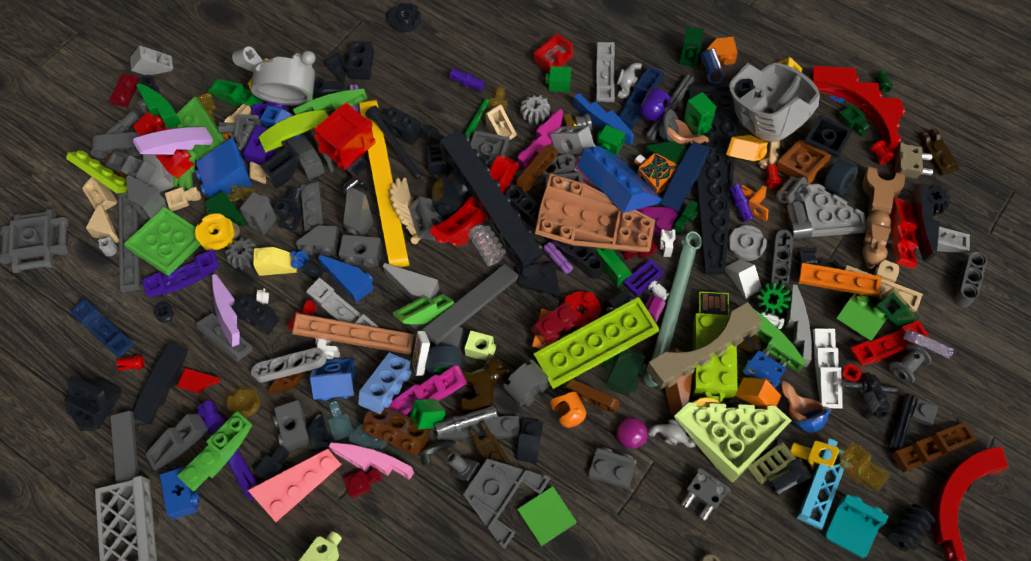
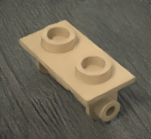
[759,139,780,169]

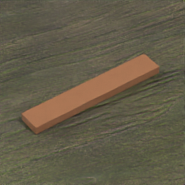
[292,313,414,354]

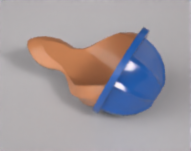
[781,381,831,433]

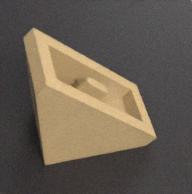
[485,104,517,139]
[86,205,119,243]

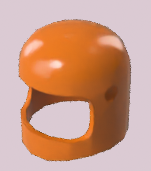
[549,392,586,428]

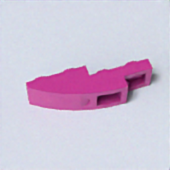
[518,109,563,170]

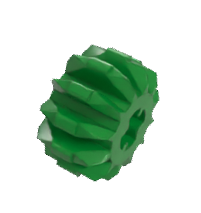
[757,281,791,315]

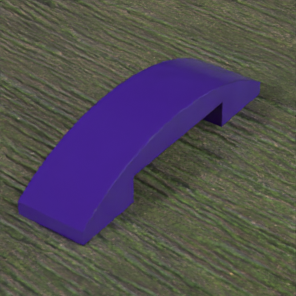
[142,249,219,297]

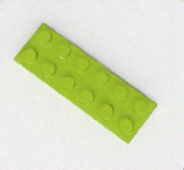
[534,297,659,389]

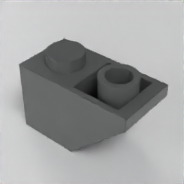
[296,225,340,256]

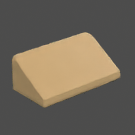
[82,177,118,210]

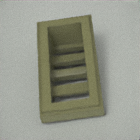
[747,442,796,485]

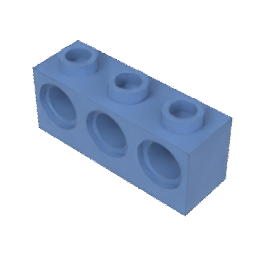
[358,353,411,414]

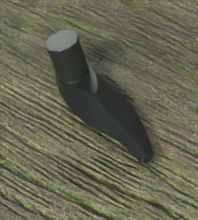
[418,441,456,466]

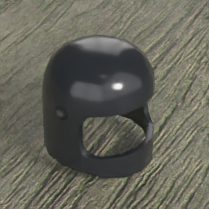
[604,290,636,313]

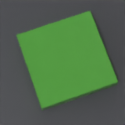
[518,487,577,546]

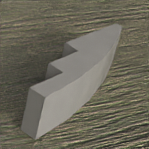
[887,226,970,253]
[786,285,811,367]

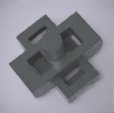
[776,176,811,204]

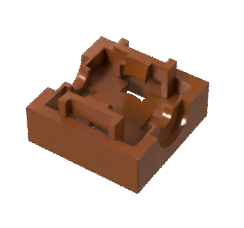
[777,140,831,185]

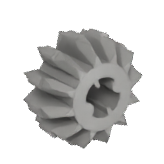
[520,94,550,125]

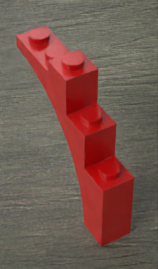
[809,66,905,153]
[429,155,519,246]

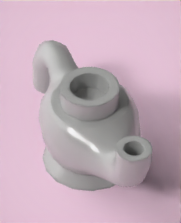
[616,63,642,99]
[648,420,697,448]

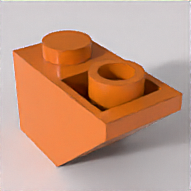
[700,37,738,67]

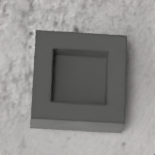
[911,399,938,427]

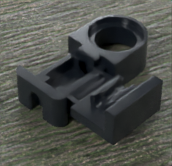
[797,247,840,273]

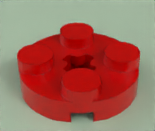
[564,291,601,329]

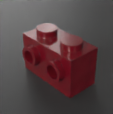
[531,302,578,344]

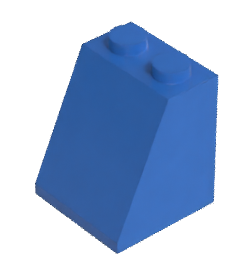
[195,138,252,198]

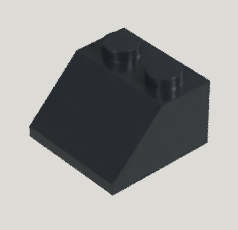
[804,115,853,157]

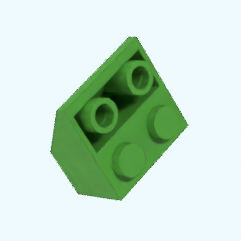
[837,293,888,341]

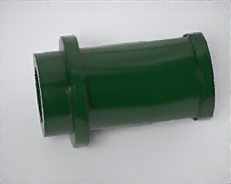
[875,70,893,93]

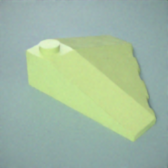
[674,402,792,483]

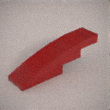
[891,197,918,269]

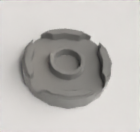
[728,225,767,261]

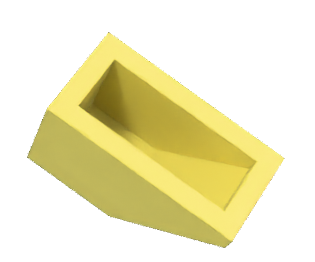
[254,247,297,276]

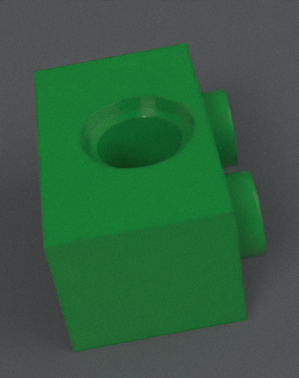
[683,92,716,135]

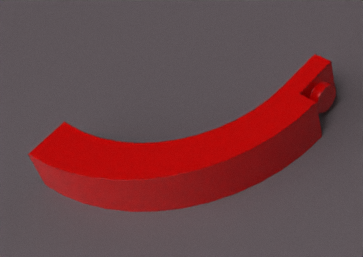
[932,447,1008,561]

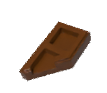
[267,364,306,394]

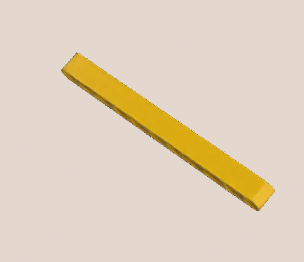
[359,99,409,268]

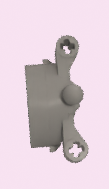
[232,46,316,105]

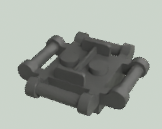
[0,208,69,273]

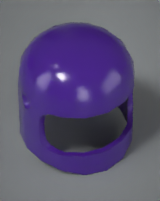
[640,88,671,121]

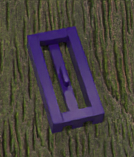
[623,259,664,298]

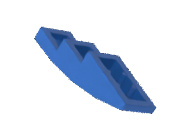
[574,93,634,146]

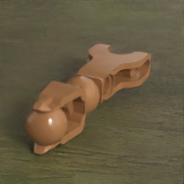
[862,166,905,269]

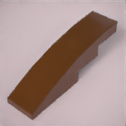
[892,422,977,473]

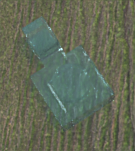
[328,401,354,441]
[349,424,387,454]

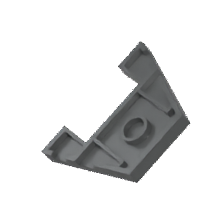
[463,459,551,549]

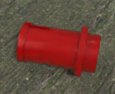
[765,164,781,189]
[117,355,145,371]

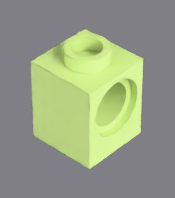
[465,331,496,361]

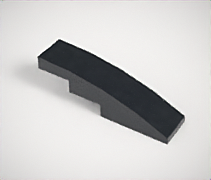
[912,183,940,262]
[133,342,189,424]

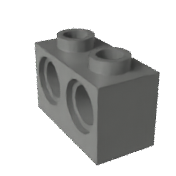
[409,196,443,241]

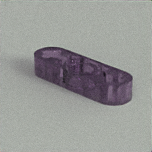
[903,329,955,359]

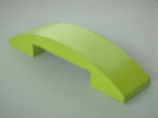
[259,110,329,153]

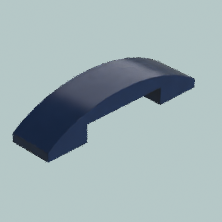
[69,298,134,358]

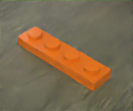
[798,263,881,297]

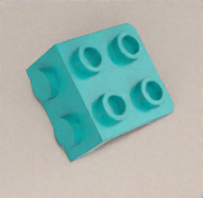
[825,494,888,558]

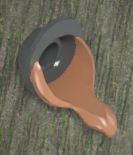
[659,110,709,145]

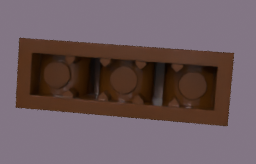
[362,407,431,456]

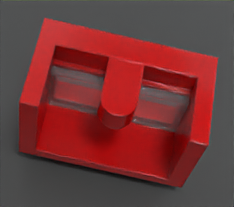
[533,34,573,73]

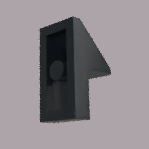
[517,419,544,464]

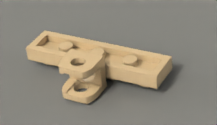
[845,260,923,312]

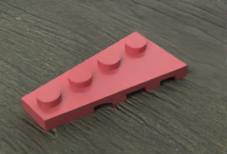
[248,449,341,522]

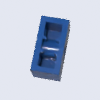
[160,467,200,519]

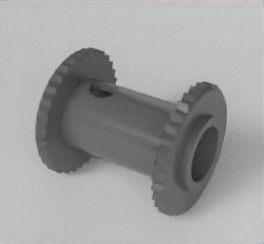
[889,343,931,384]

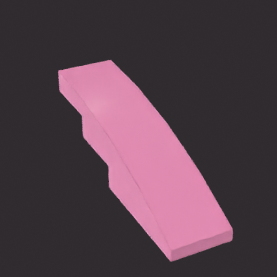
[329,443,414,480]

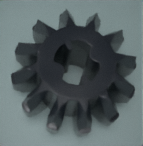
[927,184,951,216]

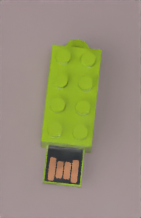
[693,292,737,403]

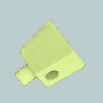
[299,531,342,561]

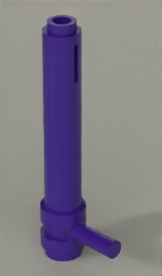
[197,401,259,500]

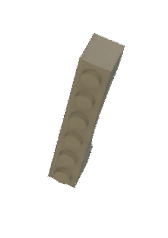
[646,302,763,389]

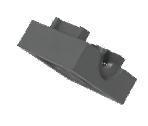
[470,131,510,169]

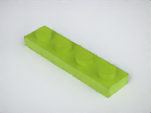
[66,150,128,194]

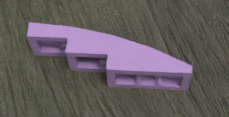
[133,127,213,155]
[212,274,240,347]

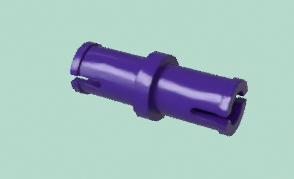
[449,68,485,92]
[729,184,754,222]

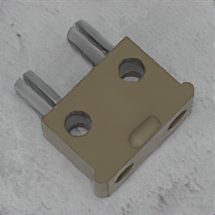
[895,142,933,179]

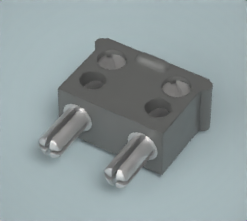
[681,468,731,520]

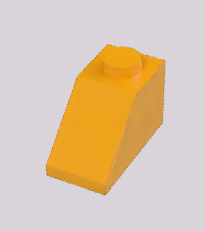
[726,135,768,161]

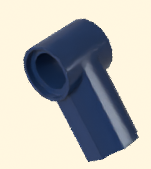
[700,48,725,85]

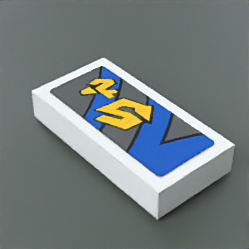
[412,331,430,376]

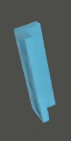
[797,439,850,530]

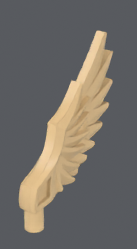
[389,178,422,244]

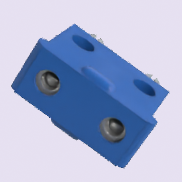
[742,349,787,388]

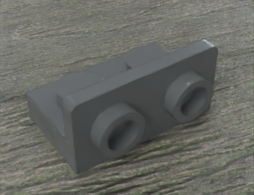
[588,447,637,490]

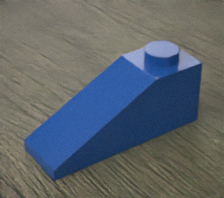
[318,255,374,303]

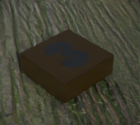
[737,335,761,355]

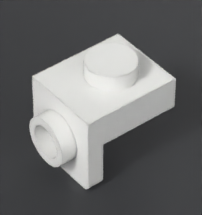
[316,338,340,359]

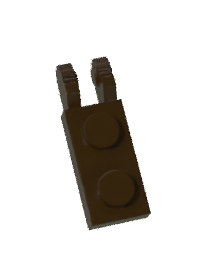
[919,128,960,176]
[469,420,512,466]

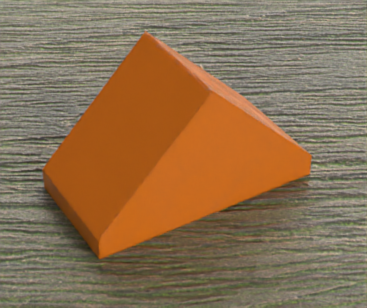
[735,378,781,409]

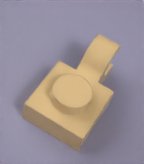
[165,187,201,211]

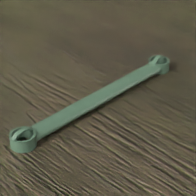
[643,231,702,387]

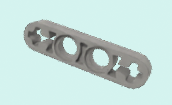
[251,348,327,382]

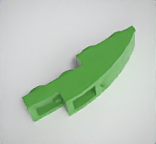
[177,411,252,492]

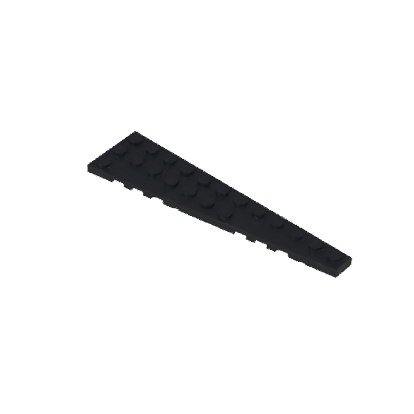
[688,84,738,275]

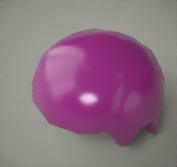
[616,417,648,449]

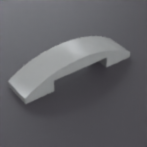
[596,42,615,102]
[306,278,378,328]

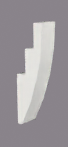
[813,329,843,408]

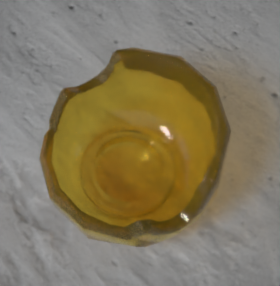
[226,389,261,418]

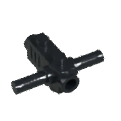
[841,372,898,419]

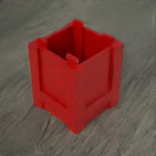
[314,102,376,170]

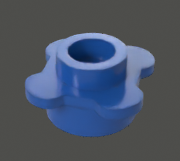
[290,251,309,269]

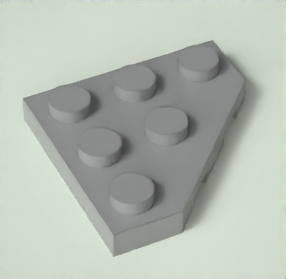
[802,184,868,237]

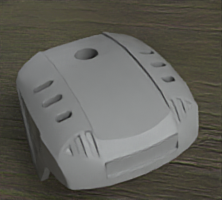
[729,63,820,142]

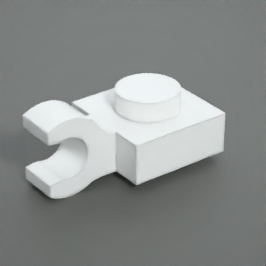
[660,230,676,257]

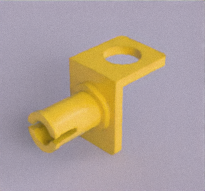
[791,441,839,471]

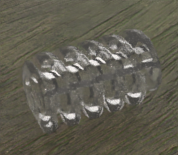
[468,225,506,266]

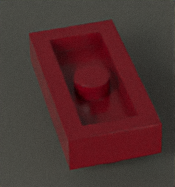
[109,74,139,108]

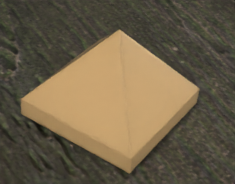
[250,162,266,184]

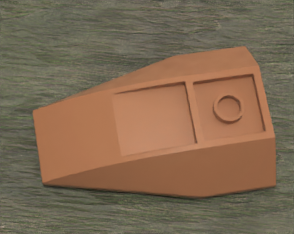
[534,173,655,252]

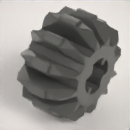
[225,237,257,270]

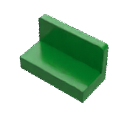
[595,248,632,287]

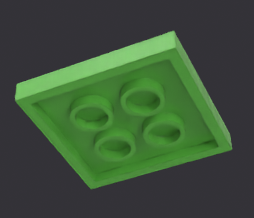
[124,207,201,276]

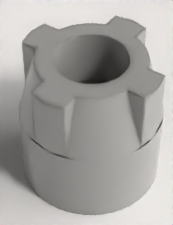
[98,237,118,256]

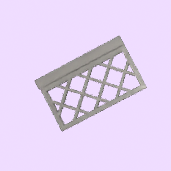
[95,476,157,561]

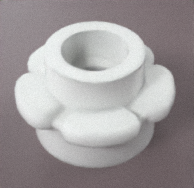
[256,288,269,305]

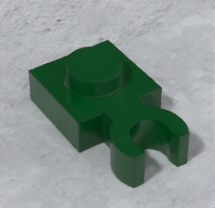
[674,200,698,234]

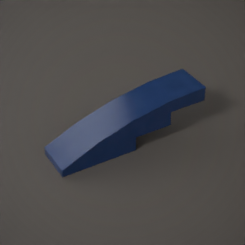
[619,66,665,130]
[661,142,710,212]

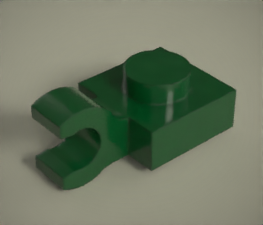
[838,105,870,137]

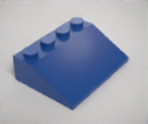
[578,146,663,213]

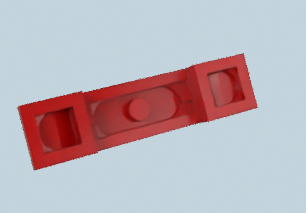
[850,320,930,366]

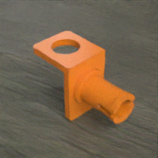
[741,185,768,222]

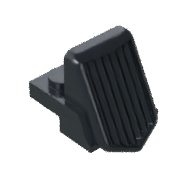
[64,375,121,431]

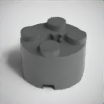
[503,360,550,407]

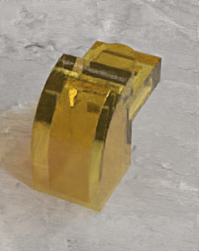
[840,442,890,492]

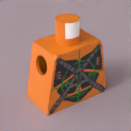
[634,153,679,195]

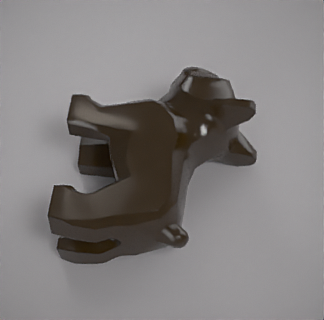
[462,356,510,414]

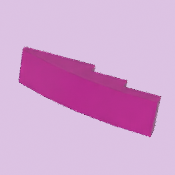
[388,365,467,417]

